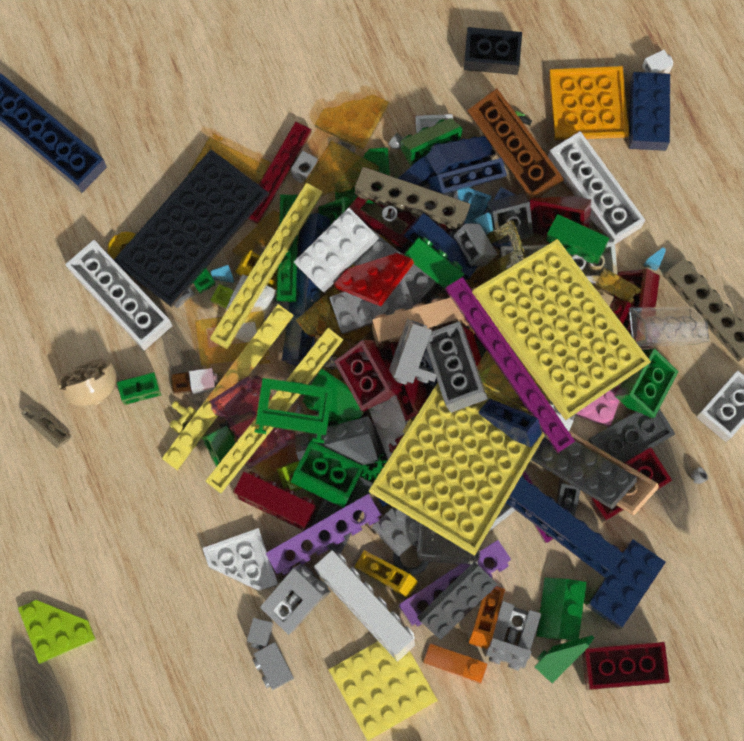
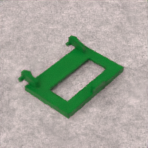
[254,378,333,443]

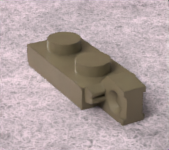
[21,404,71,448]

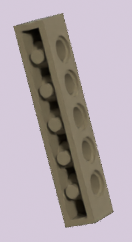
[355,167,470,230]
[664,258,744,362]

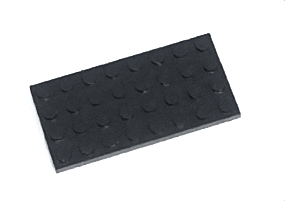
[114,149,269,308]

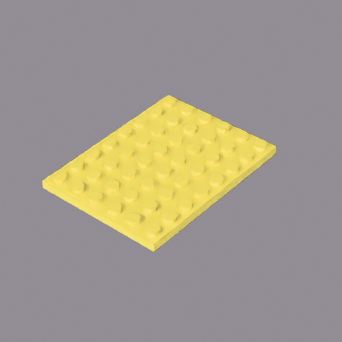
[472,239,651,420]
[369,383,545,556]

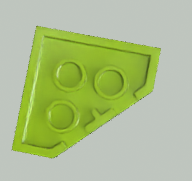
[18,600,96,664]

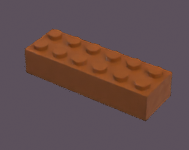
[467,88,564,198]

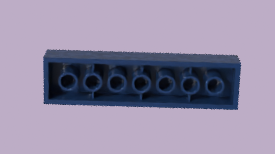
[0,73,107,193]

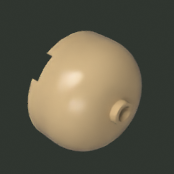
[57,359,117,407]

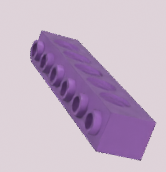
[265,494,382,575]
[398,540,511,627]

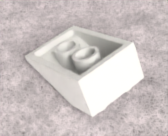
[224,274,277,344]

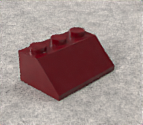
[334,340,402,411]

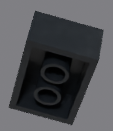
[463,27,522,75]

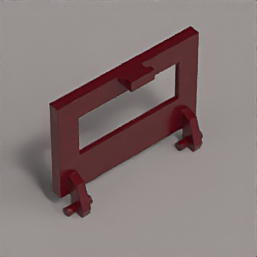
[349,185,428,248]

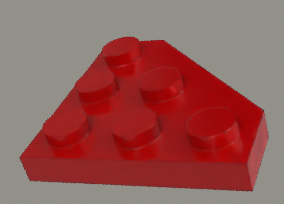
[335,253,414,307]

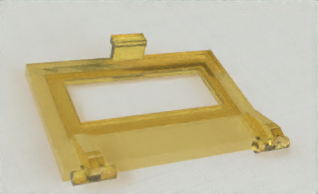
[188,133,271,184]
[468,221,526,289]
[195,311,270,371]

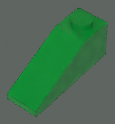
[535,635,595,684]

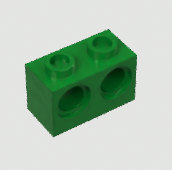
[117,372,162,405]

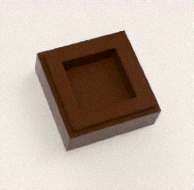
[171,372,192,394]

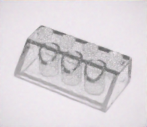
[629,307,709,346]

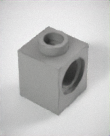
[291,151,319,183]
[247,618,274,650]

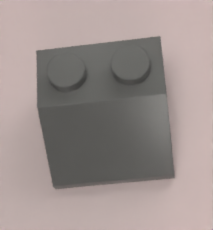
[487,193,534,245]

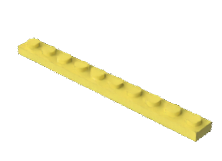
[210,183,323,349]
[162,304,294,470]
[205,328,343,494]

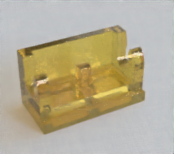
[595,267,641,303]

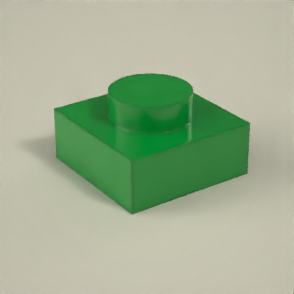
[193,268,216,294]

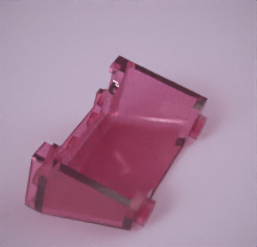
[209,375,295,469]

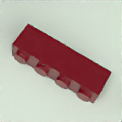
[380,342,429,422]

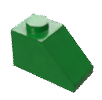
[201,426,236,467]

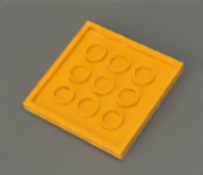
[549,66,629,140]

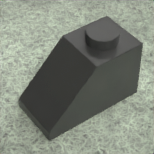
[556,478,581,517]

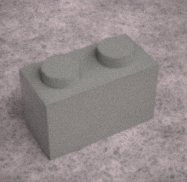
[453,224,497,266]
[253,642,294,690]

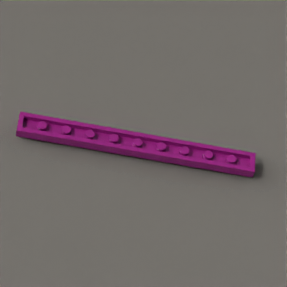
[445,277,575,453]

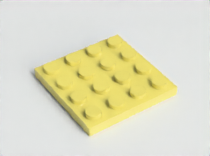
[328,641,438,741]

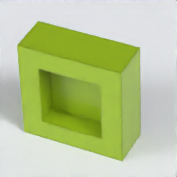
[211,284,234,309]

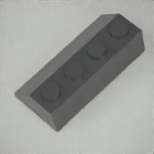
[295,416,379,465]

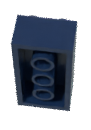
[629,72,670,151]
[586,539,666,629]

